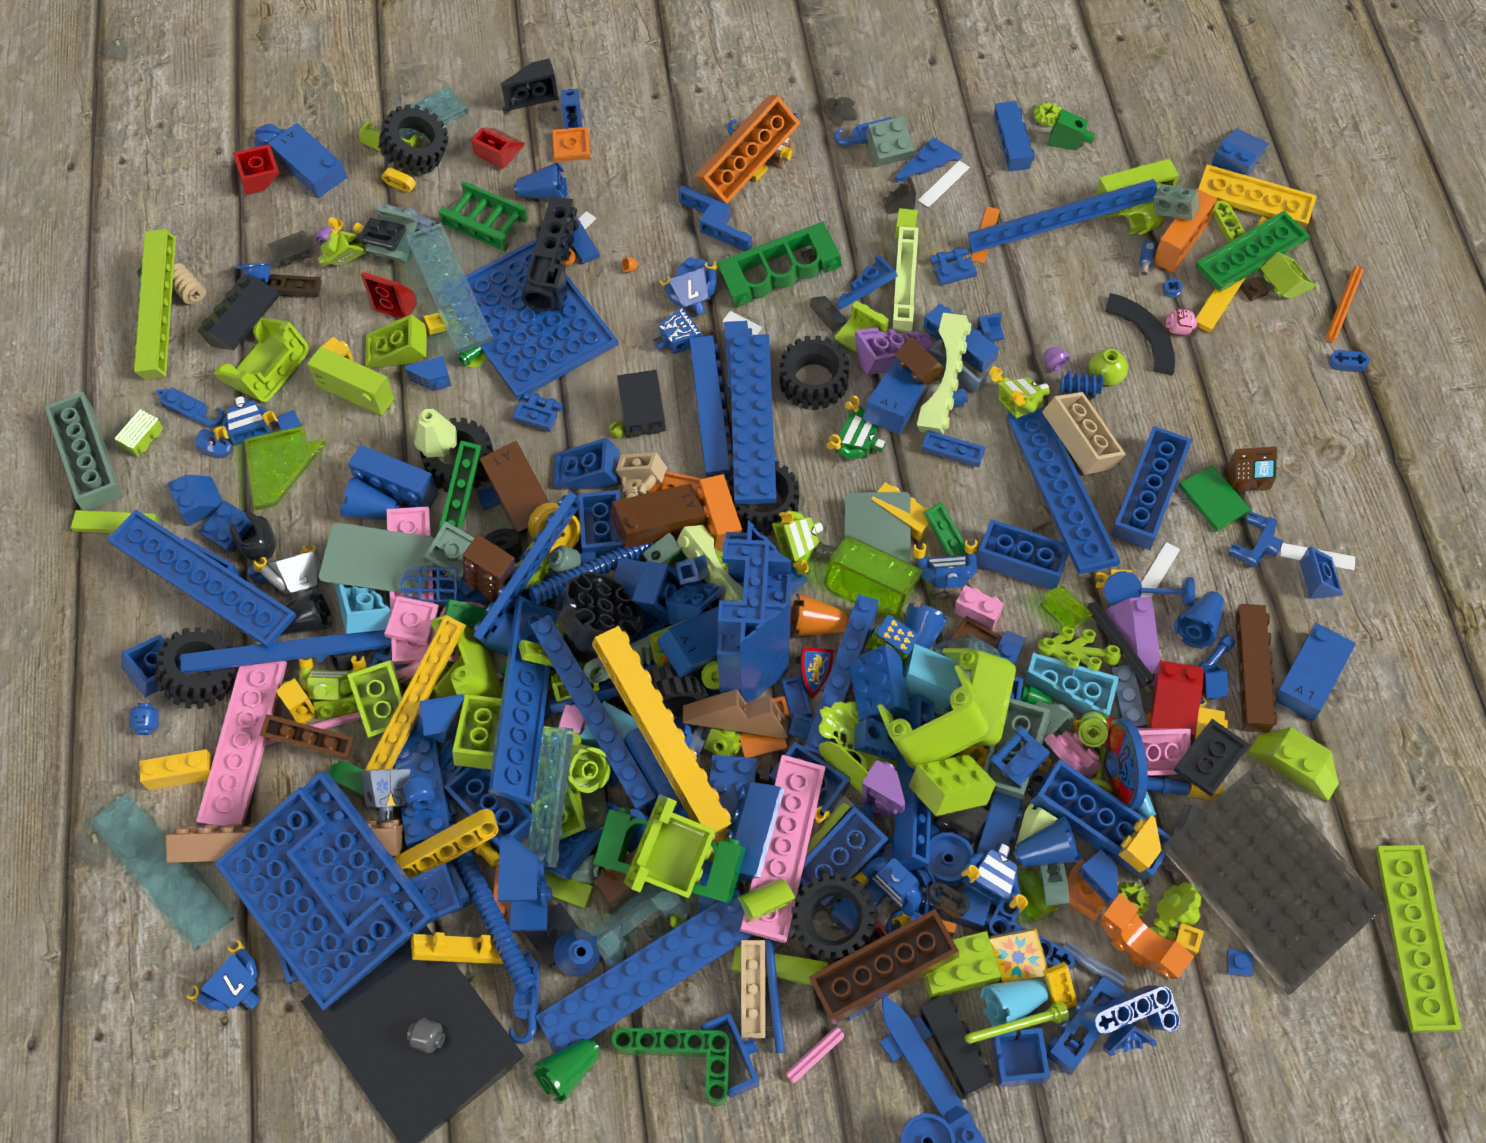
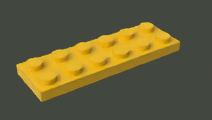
[1198,165,1317,228]

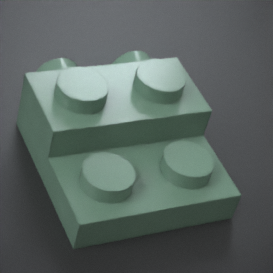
[423,522,474,582]

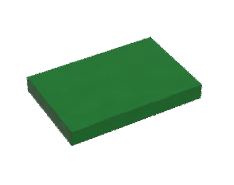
[1179,465,1251,532]

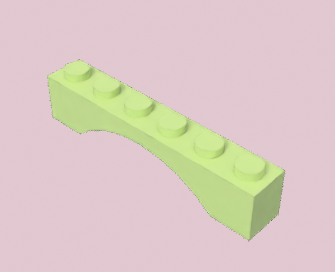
[892,227,918,334]
[917,313,971,435]
[676,525,744,601]

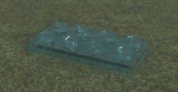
[398,86,468,140]

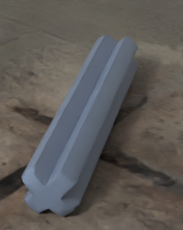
[1062,941,1126,989]

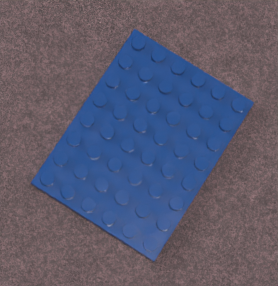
[440,239,618,400]

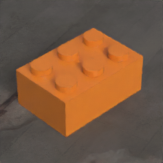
[696,474,742,551]

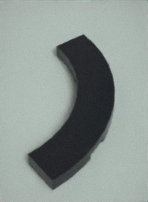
[1105,293,1175,375]

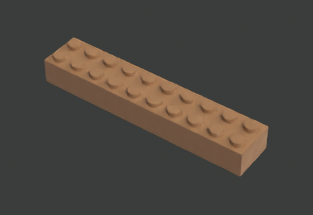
[166,819,406,863]

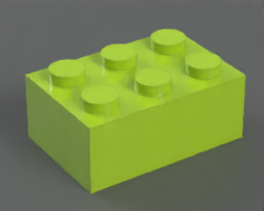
[347,660,404,737]
[452,694,502,769]
[909,755,996,816]
[923,931,1001,1001]

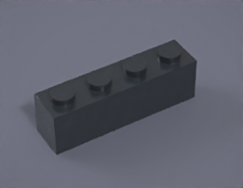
[919,994,993,1099]

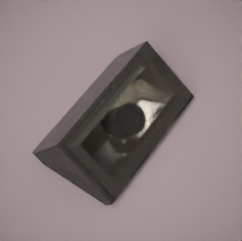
[810,296,847,332]

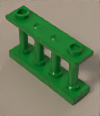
[439,181,528,252]

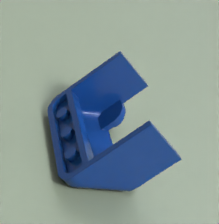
[497,835,552,932]

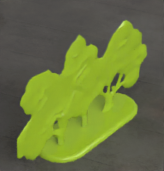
[819,702,898,795]

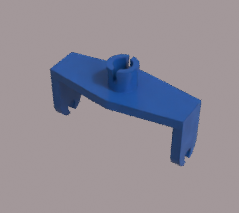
[701,1013,759,1097]

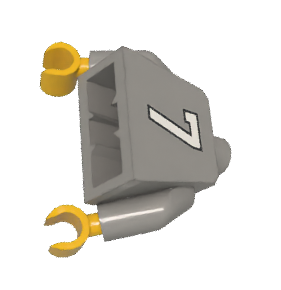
[253,544,322,599]

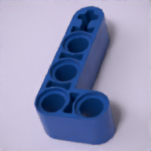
[987,900,1075,972]
[1082,985,1180,1034]

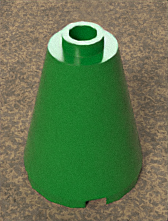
[532,1038,600,1105]

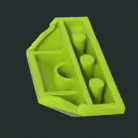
[1248,727,1339,802]

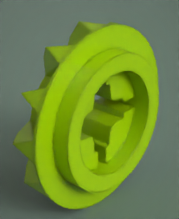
[1033,101,1061,126]
[1118,881,1150,917]

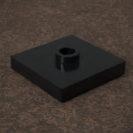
[523,903,580,968]

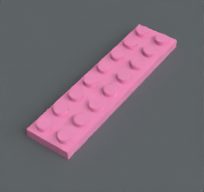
[387,507,435,665]
[196,661,287,828]
[740,755,825,943]

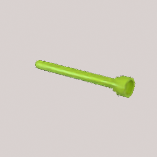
[965,1002,1069,1043]

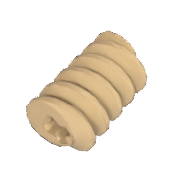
[172,263,206,305]

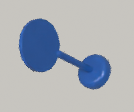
[1104,571,1195,606]

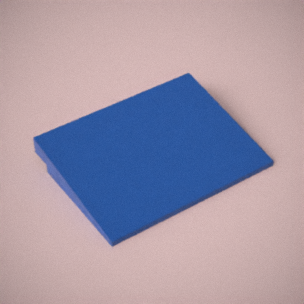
[214,772,438,1010]

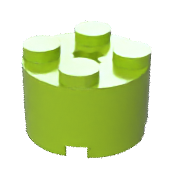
[557,744,610,793]

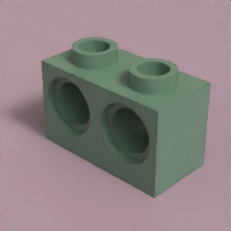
[1154,184,1199,221]
[1039,863,1069,906]

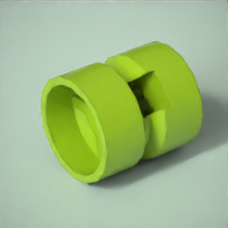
[1078,711,1108,747]

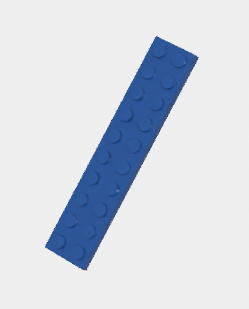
[730,334,776,504]
[1006,406,1120,575]
[107,509,296,648]
[488,597,557,805]
[535,890,754,1052]

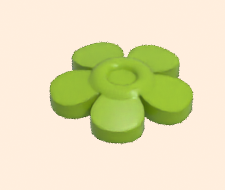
[1150,918,1176,940]

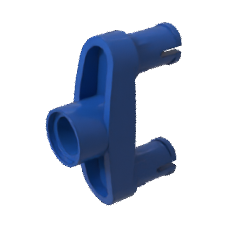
[1228,511,1283,567]

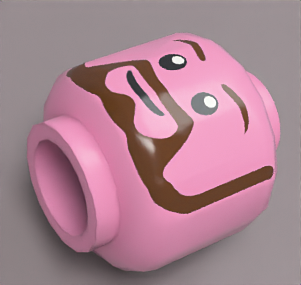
[1166,309,1197,336]

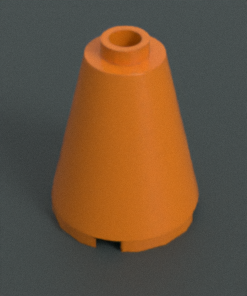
[790,594,850,636]

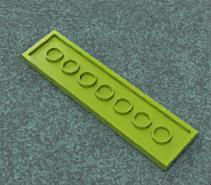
[1375,845,1462,1033]

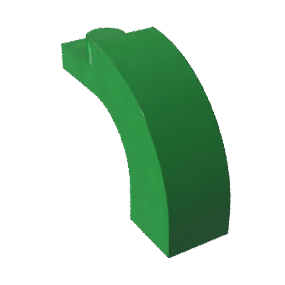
[326,760,379,810]

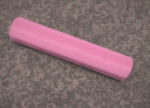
[786,1027,844,1083]

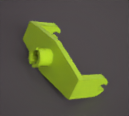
[359,121,421,152]

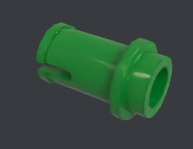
[457,343,483,366]

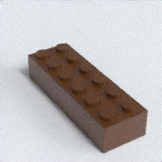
[809,909,959,1025]

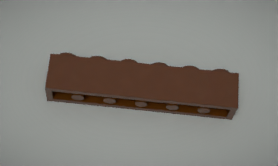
[1235,604,1277,733]

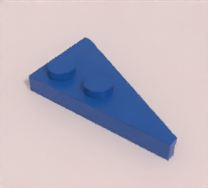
[895,137,962,183]
[836,255,898,310]

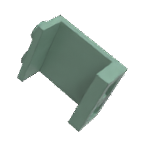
[365,205,418,263]

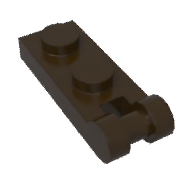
[268,274,322,297]

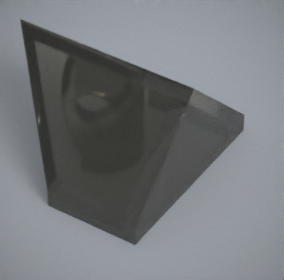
[882,177,916,214]

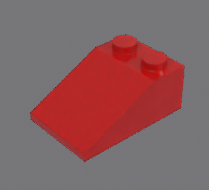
[361,272,417,319]
[1150,660,1204,737]

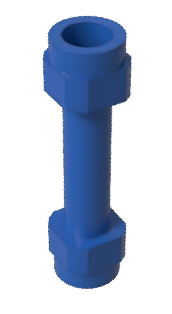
[1198,634,1236,667]

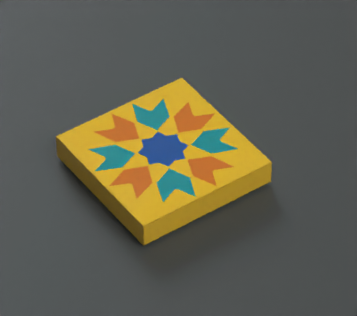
[989,928,1048,983]

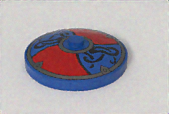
[1105,718,1148,809]

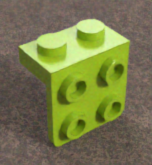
[835,301,889,354]

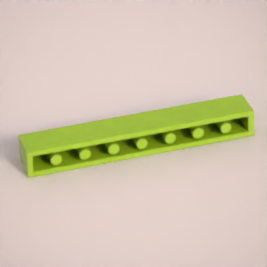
[134,229,176,380]

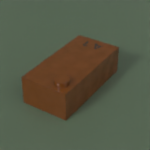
[479,440,550,534]
[611,483,706,549]
[594,847,653,915]

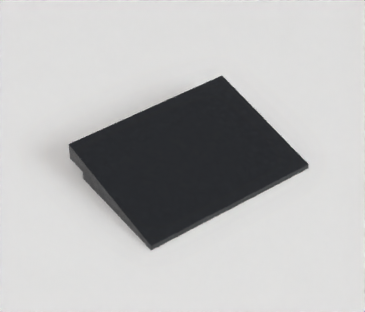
[301,925,525,1143]

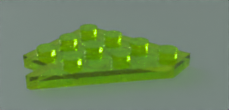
[244,426,325,510]

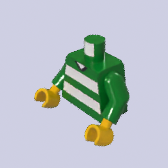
[827,396,886,460]

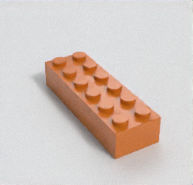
[694,95,801,204]

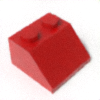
[233,144,279,195]

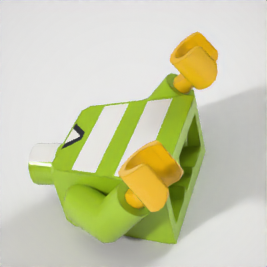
[318,217,367,267]
[989,366,1050,418]
[772,510,823,575]
[299,656,366,700]

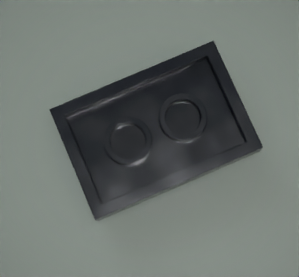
[1173,719,1250,797]

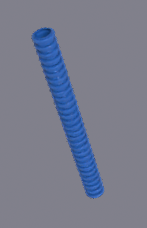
[529,536,679,604]
[449,813,537,994]

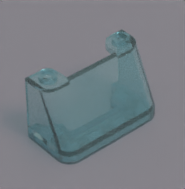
[594,884,691,967]

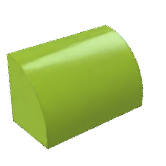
[737,878,795,923]

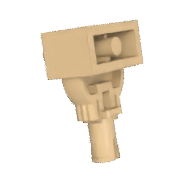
[616,452,667,498]

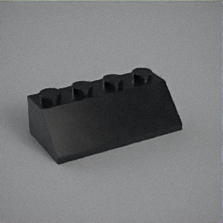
[197,275,280,351]

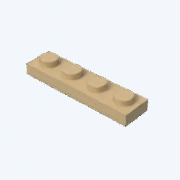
[741,940,766,1038]

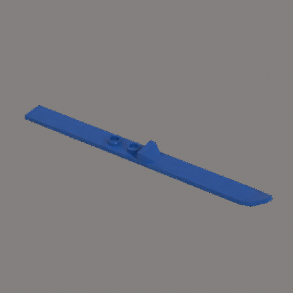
[181,629,392,674]
[882,997,986,1143]

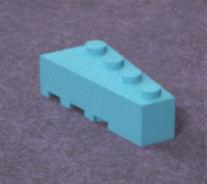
[1025,653,1119,720]

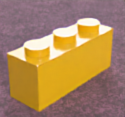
[871,482,931,542]
[140,749,214,791]

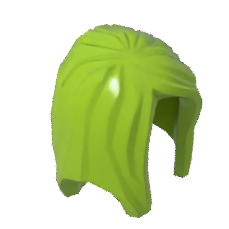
[1117,200,1165,236]

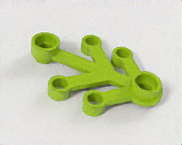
[1037,627,1121,671]

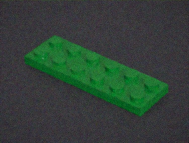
[1195,211,1310,292]

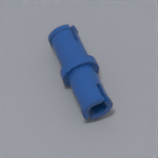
[1147,776,1189,795]

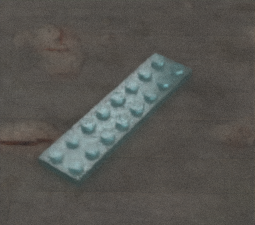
[406,223,494,354]
[90,792,234,950]

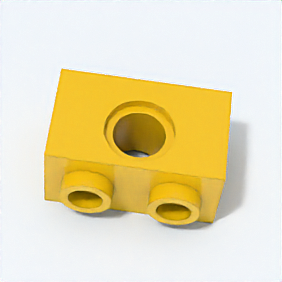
[276,678,317,724]

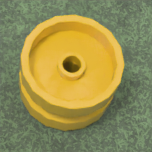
[528,502,581,553]

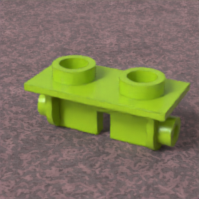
[313,692,359,719]

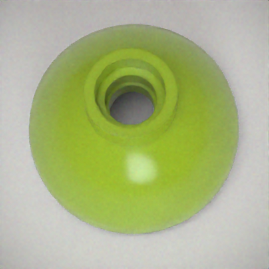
[1088,349,1128,385]

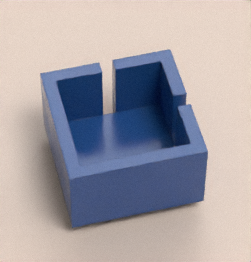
[991,1028,1050,1088]

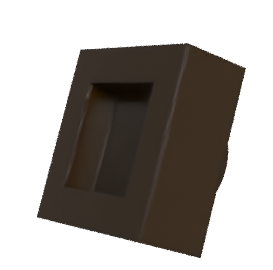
[1240,276,1269,302]
[756,758,772,785]

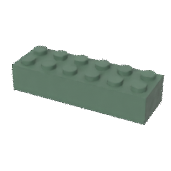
[44,392,124,511]

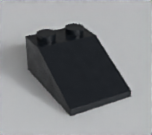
[501,58,559,111]

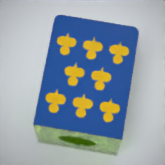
[866,615,920,662]

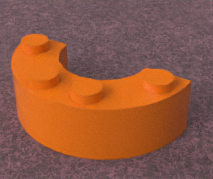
[1100,893,1194,980]

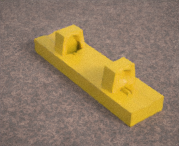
[411,932,504,964]

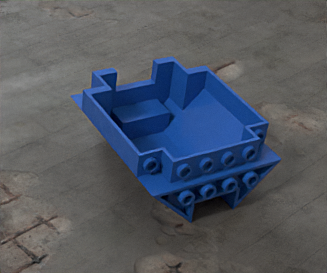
[717,520,792,703]

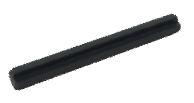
[1087,601,1154,685]

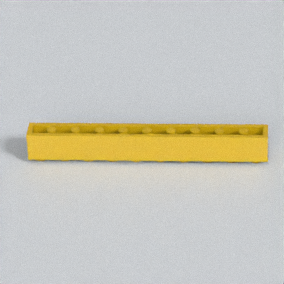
[592,626,731,835]

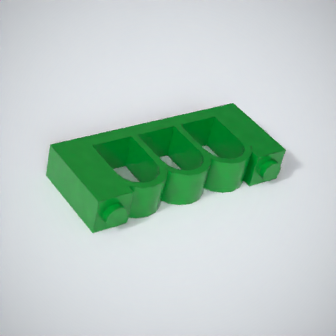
[717,221,842,308]
[593,807,746,903]

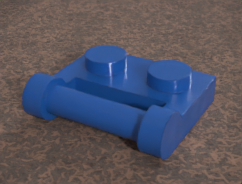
[988,725,1050,787]

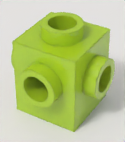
[704,728,742,756]

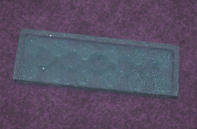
[527,727,574,868]

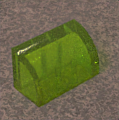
[1039,585,1093,631]
[1017,870,1058,924]

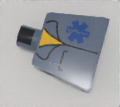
[361,769,410,820]

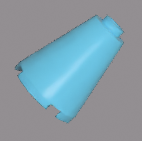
[980,978,1049,1026]

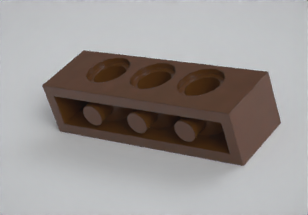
[260,714,355,759]

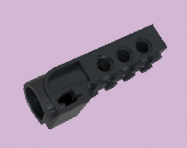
[521,196,579,312]

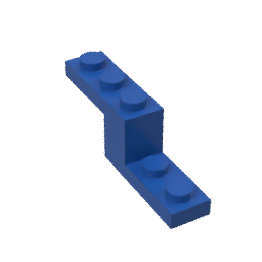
[678,185,752,252]

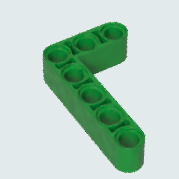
[612,1028,730,1107]

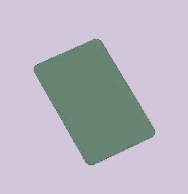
[844,492,911,591]
[319,523,434,595]

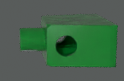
[1048,109,1095,150]

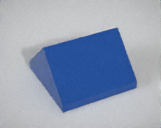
[1300,546,1343,599]

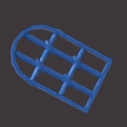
[400,566,458,602]

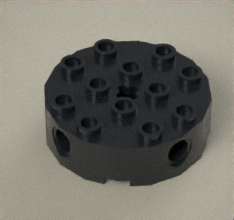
[554,572,645,653]

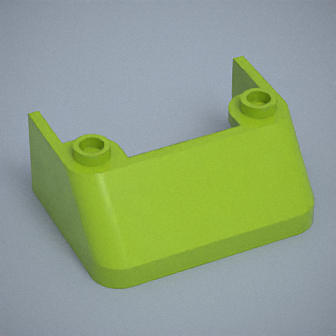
[942,648,1016,746]
[877,665,991,770]

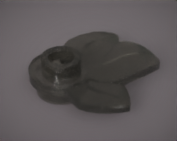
[824,97,857,126]

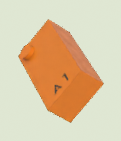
[1154,189,1218,273]

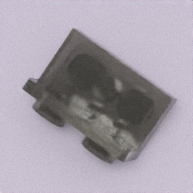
[268,230,313,267]

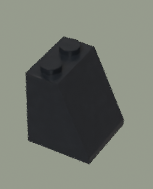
[617,369,666,437]

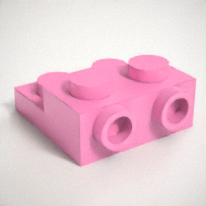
[1044,731,1103,777]

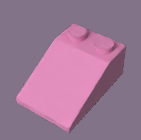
[1138,728,1191,775]

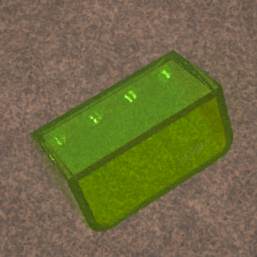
[824,535,923,620]

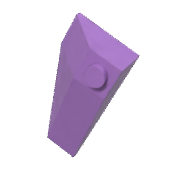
[855,328,935,376]
[1104,596,1160,687]
[862,760,905,818]

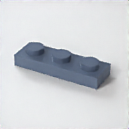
[1111,665,1147,728]

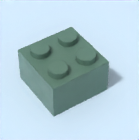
[865,116,914,167]

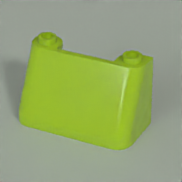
[214,317,309,402]
[430,616,503,698]

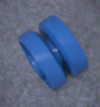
[927,832,974,890]
[899,1113,955,1143]

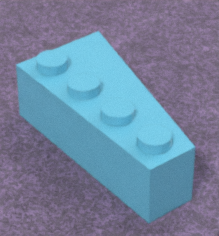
[333,583,391,634]

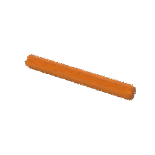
[1325,266,1363,343]

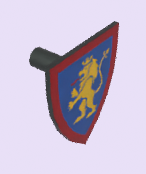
[796,647,834,698]

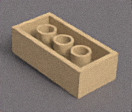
[1042,392,1126,475]

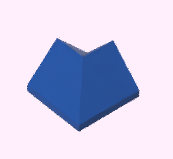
[417,694,464,744]

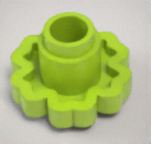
[1156,882,1202,927]

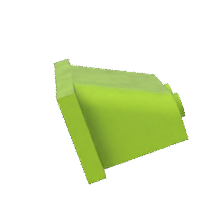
[623,794,716,898]

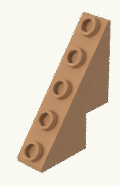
[683,689,788,738]

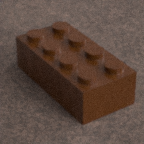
[462,534,514,602]

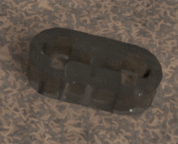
[926,882,970,918]

